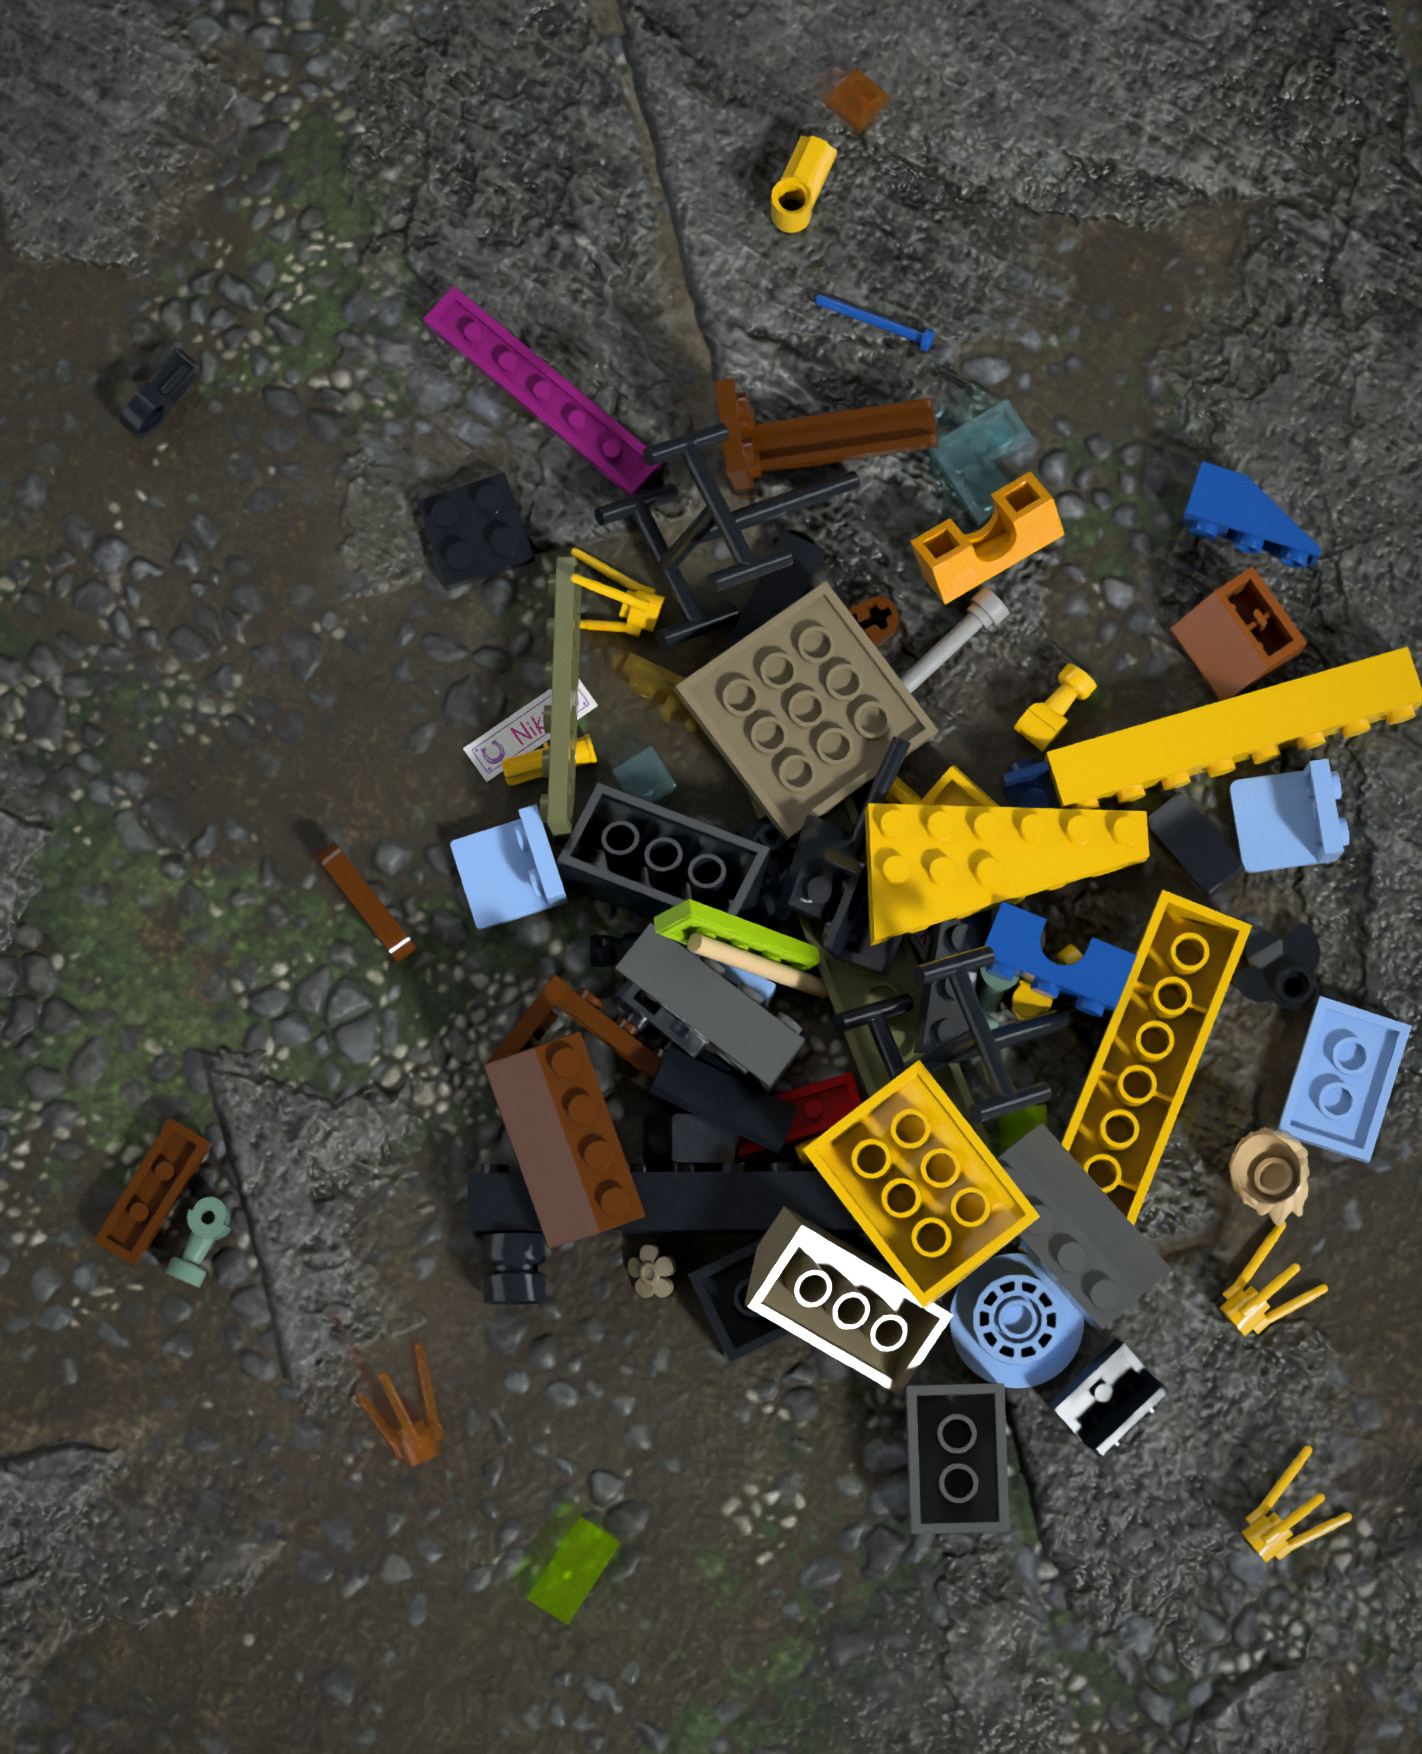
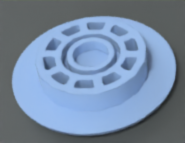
[950,1253,1084,1388]

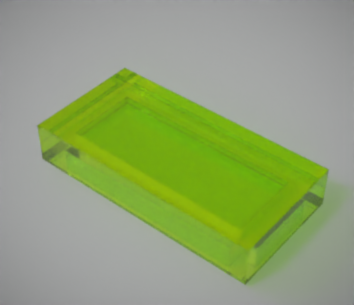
[527,1516,621,1625]

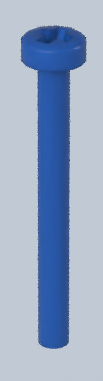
[815,293,935,352]

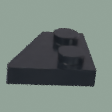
[616,979,707,1060]

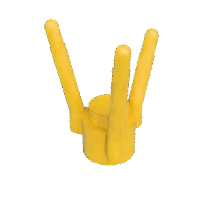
[570,548,665,637]
[1219,1221,1328,1337]
[1241,1445,1352,1563]

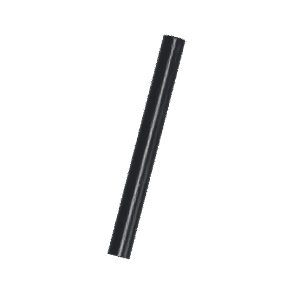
[829,736,911,916]

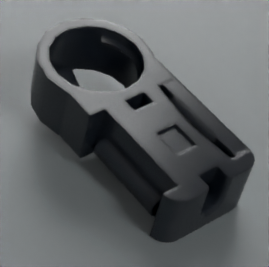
[120,349,201,439]

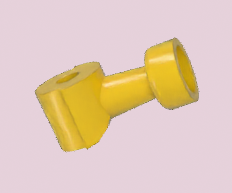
[1013,663,1097,752]
[1010,943,1083,1020]

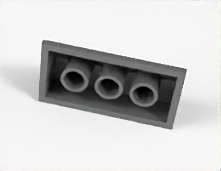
[615,923,805,1094]
[996,1123,1171,1333]

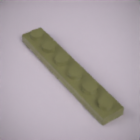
[540,557,582,838]

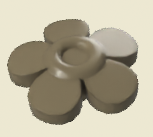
[628,1244,677,1298]

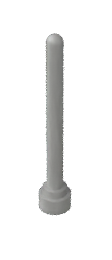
[900,587,1010,693]

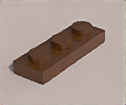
[93,1118,213,1267]

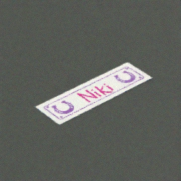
[463,679,598,782]

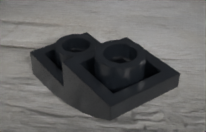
[1147,791,1246,898]

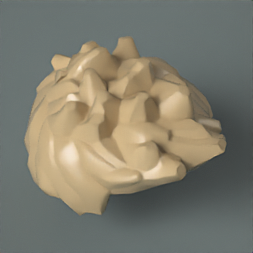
[1229,1127,1310,1226]

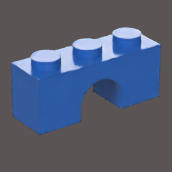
[984,901,1137,1017]

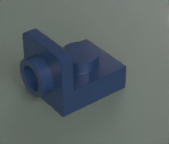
[1000,758,1061,809]

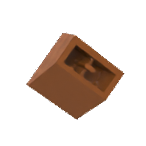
[1170,566,1307,701]

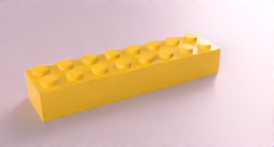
[1018,890,1252,1253]

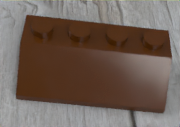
[483,1031,646,1248]

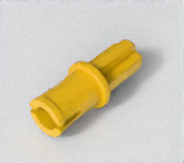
[502,734,597,786]

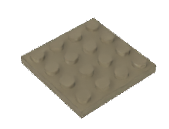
[674,581,939,841]

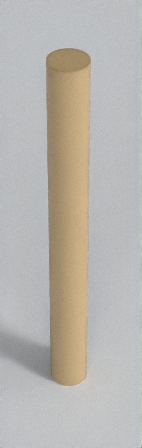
[687,933,827,998]

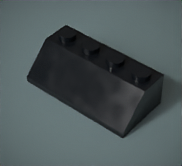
[557,783,771,922]

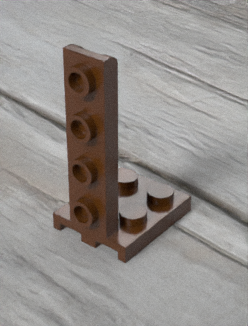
[715,378,939,500]
[481,974,665,1081]

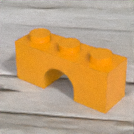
[910,471,1065,604]

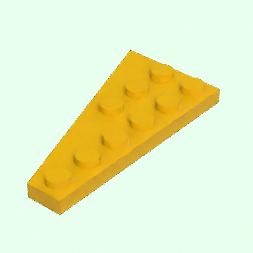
[865,803,1149,946]

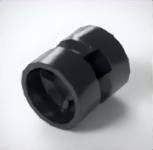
[483,1233,546,1305]

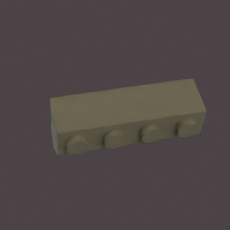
[745,1206,953,1395]

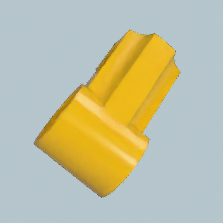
[770,135,837,233]

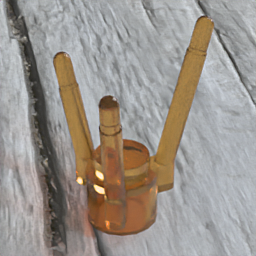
[359,1344,446,1469]

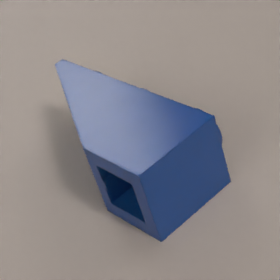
[1180,461,1322,569]

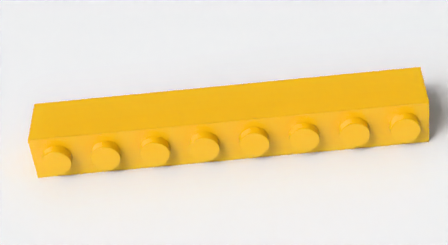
[1044,646,1422,810]

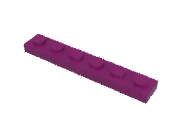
[423,286,663,497]

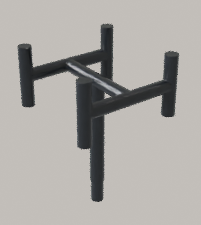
[594,423,860,649]
[832,946,1096,1123]

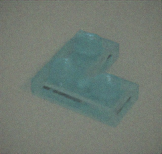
[928,399,1032,527]

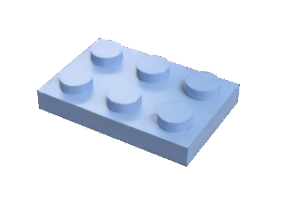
[1277,996,1411,1163]

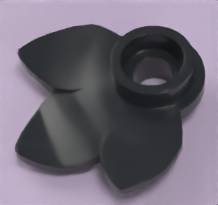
[1232,922,1321,1011]

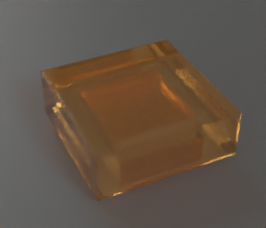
[826,68,890,135]

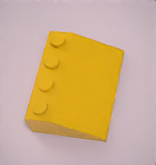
[802,1060,1040,1308]

